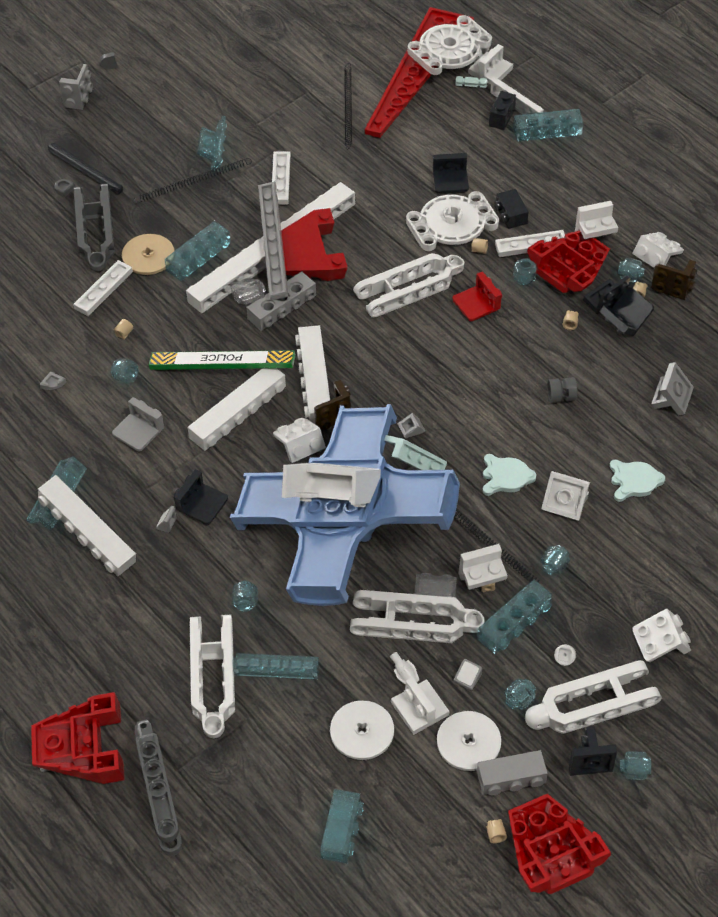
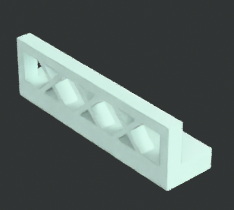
[384,435,447,470]

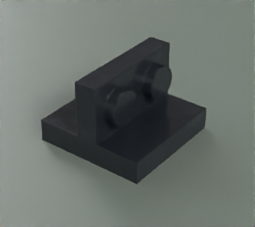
[569,726,617,776]

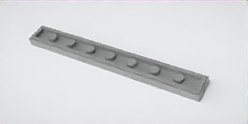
[258,181,288,300]

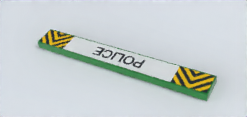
[149,350,296,370]

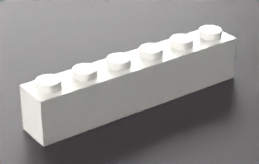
[295,325,330,424]
[188,368,286,451]
[38,475,136,576]

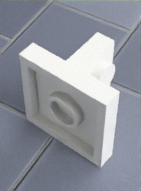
[468,44,513,84]
[575,201,618,239]
[541,471,590,520]
[458,544,508,590]
[391,677,449,735]

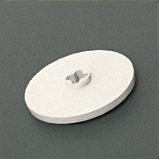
[330,701,394,760]
[437,711,501,771]

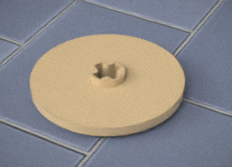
[122,234,175,275]

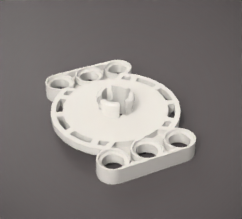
[407,15,492,75]
[406,191,499,251]

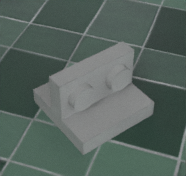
[651,362,694,416]

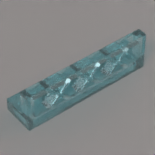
[26,457,87,529]
[233,653,319,679]

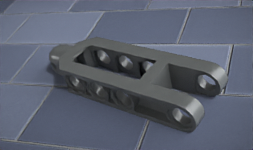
[74,184,115,272]
[134,719,182,856]

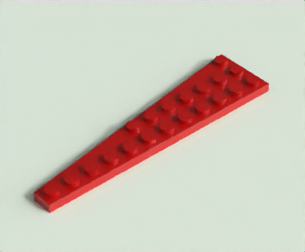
[365,7,474,138]

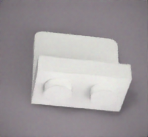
[632,232,684,267]
[273,418,326,463]
[633,609,691,662]

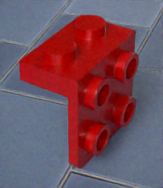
[453,271,502,321]

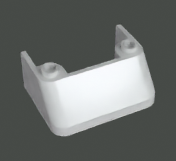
[282,463,381,507]

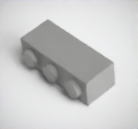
[477,750,548,795]

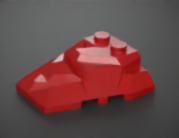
[527,230,610,293]
[508,794,611,894]

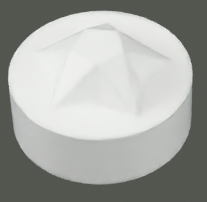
[554,644,576,666]

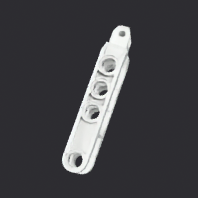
[354,253,464,317]
[350,590,484,643]
[190,615,235,739]
[525,660,662,734]

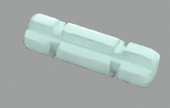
[456,76,487,88]

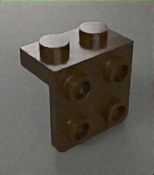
[651,259,698,300]
[314,380,351,430]

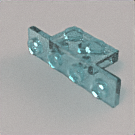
[197,115,227,172]

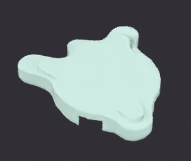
[483,454,536,496]
[610,460,665,502]

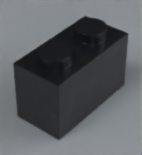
[489,91,516,130]
[494,189,529,229]

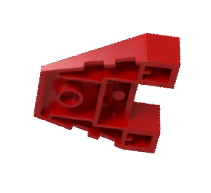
[281,208,348,281]
[31,692,125,784]

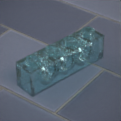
[513,109,583,141]
[165,221,231,281]
[477,580,552,654]

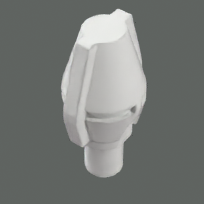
[390,652,419,685]

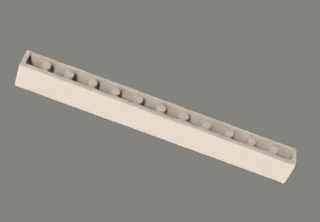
[186,182,355,314]

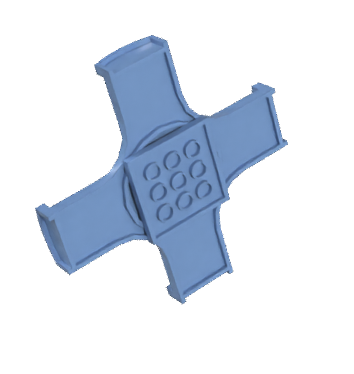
[230,404,460,606]

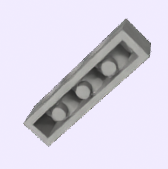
[246,272,316,331]

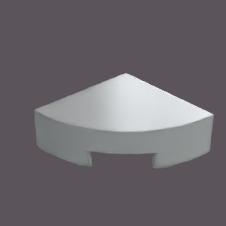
[40,372,66,390]

